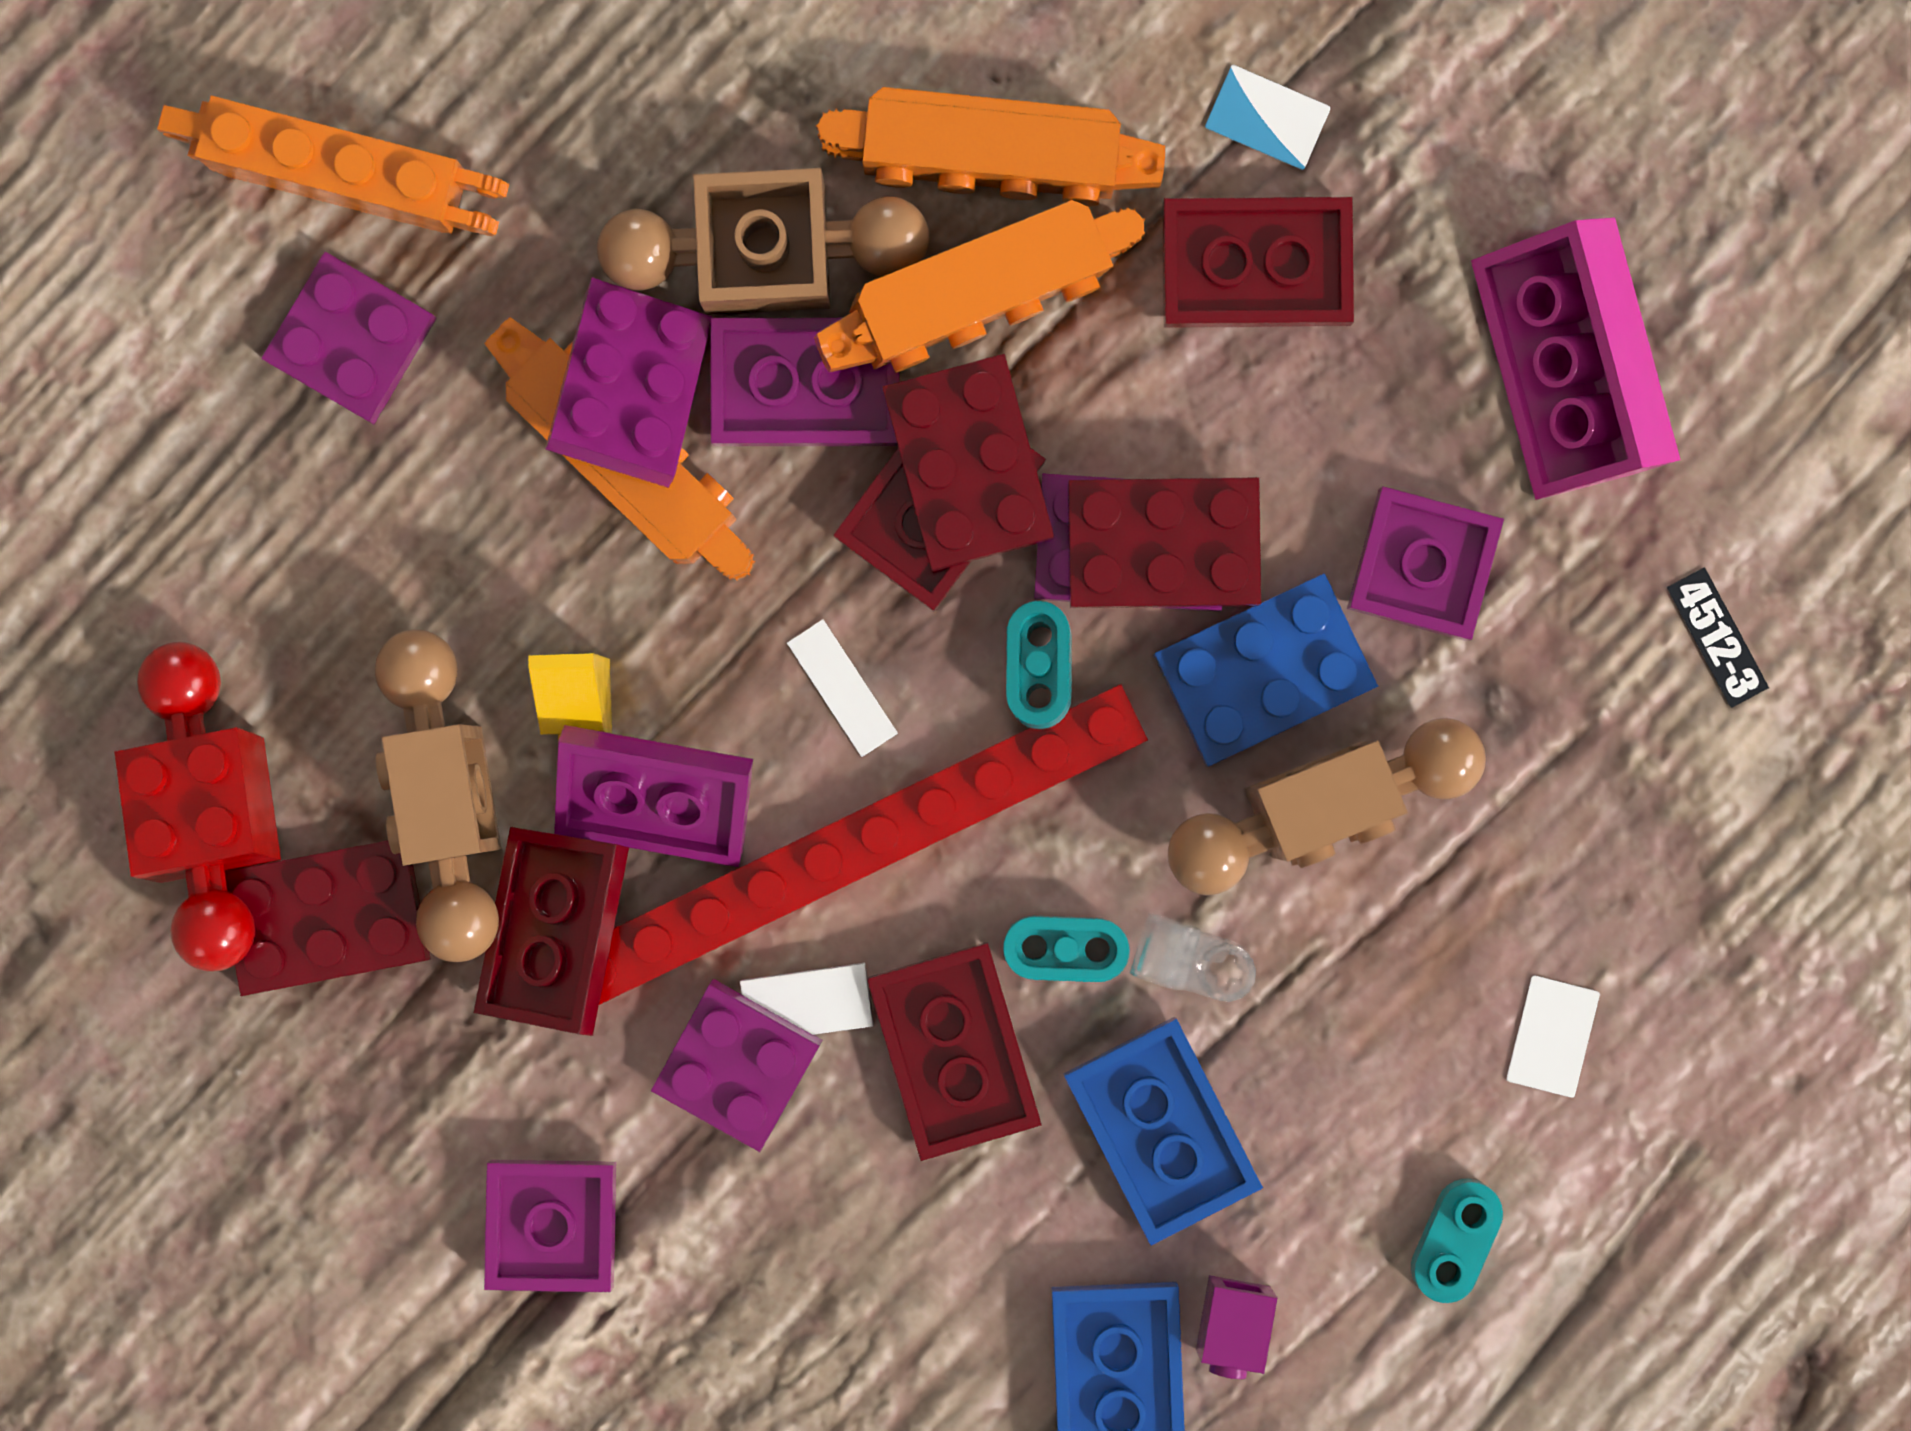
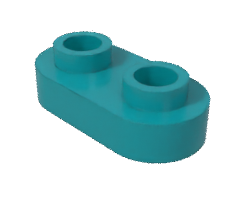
[1006,601,1072,729]
[1003,915,1130,982]
[1411,1179,1503,1303]

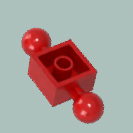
[114,642,281,971]

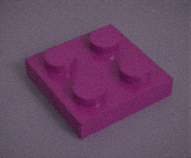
[261,252,437,425]
[1347,486,1504,641]
[651,979,823,1152]
[484,1160,616,1292]

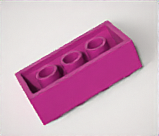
[1471,217,1681,500]

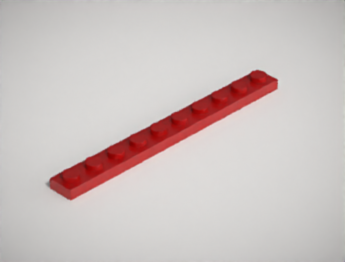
[599,684,1148,1005]

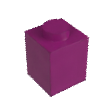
[1196,1275,1278,1379]

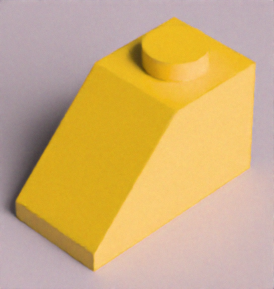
[528,653,612,741]

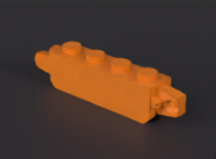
[816,87,1165,206]
[157,95,509,237]
[814,200,1145,373]
[484,317,756,581]

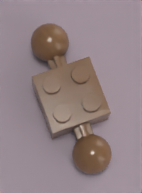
[597,168,929,315]
[375,629,502,962]
[1168,718,1486,895]

